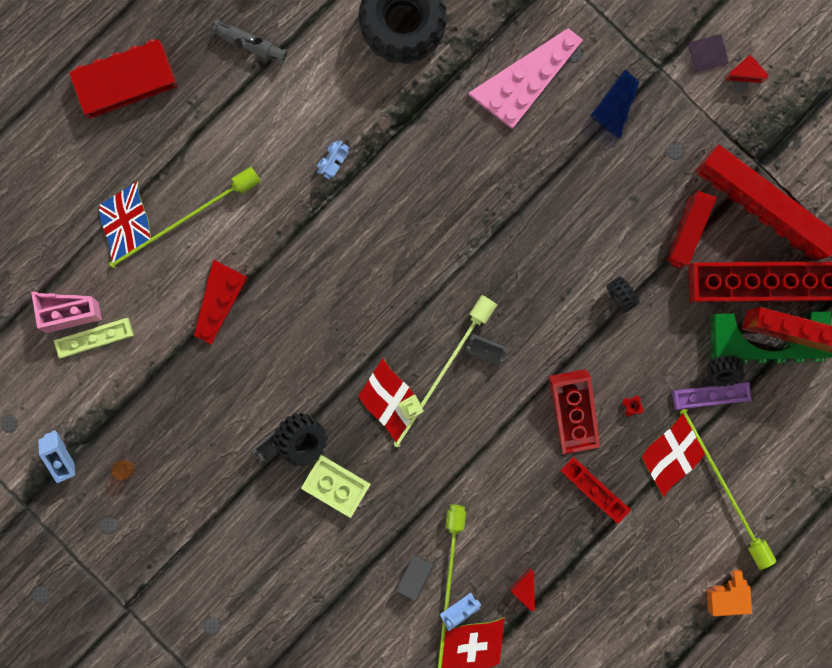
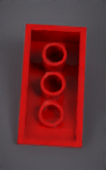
[548,369,600,454]

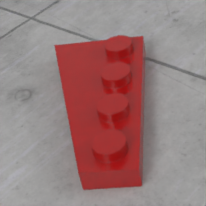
[194,259,248,345]

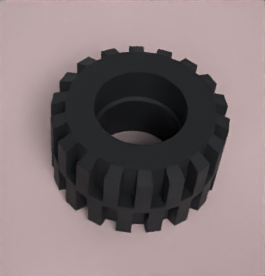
[274,413,328,467]

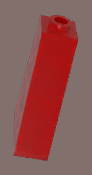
[667,191,717,269]

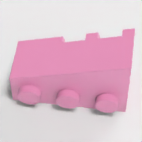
[31,292,102,333]

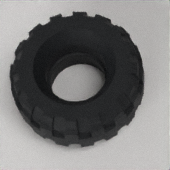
[359,0,447,64]

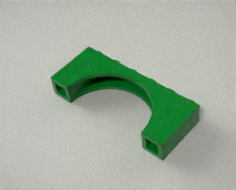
[710,312,832,364]

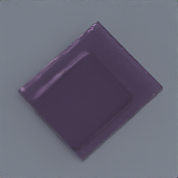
[688,34,729,72]

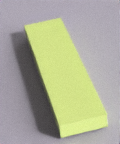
[54,318,134,359]

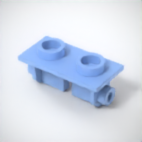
[316,141,349,180]
[440,593,481,631]

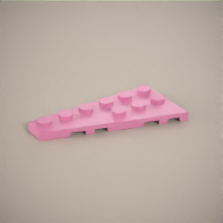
[468,28,583,129]

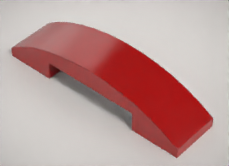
[560,457,631,524]

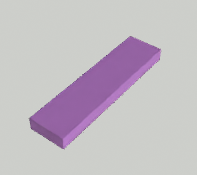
[672,382,752,410]

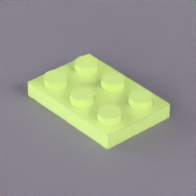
[301,455,370,518]

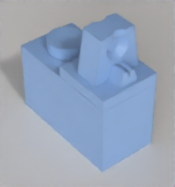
[38,430,75,483]

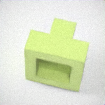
[398,395,424,420]

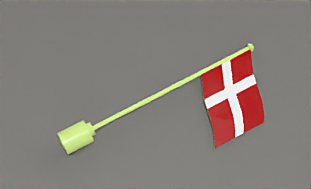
[359,295,497,447]

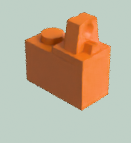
[707,569,752,616]

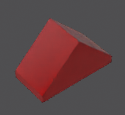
[725,54,768,83]
[509,568,535,611]

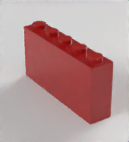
[69,39,178,119]
[742,307,832,353]

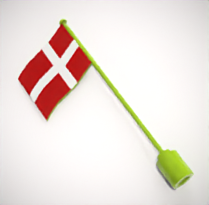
[641,409,777,570]

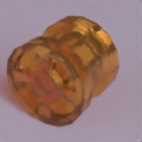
[112,460,135,480]

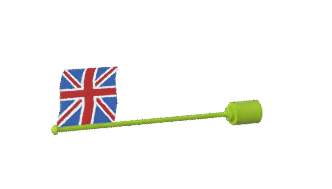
[99,166,261,268]

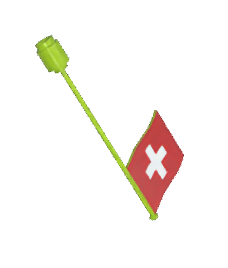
[438,504,505,668]

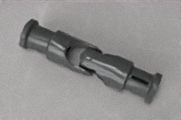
[211,19,288,66]

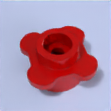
[622,395,644,417]

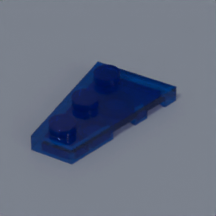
[590,70,640,139]

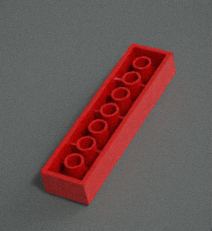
[695,144,832,261]
[688,262,832,303]

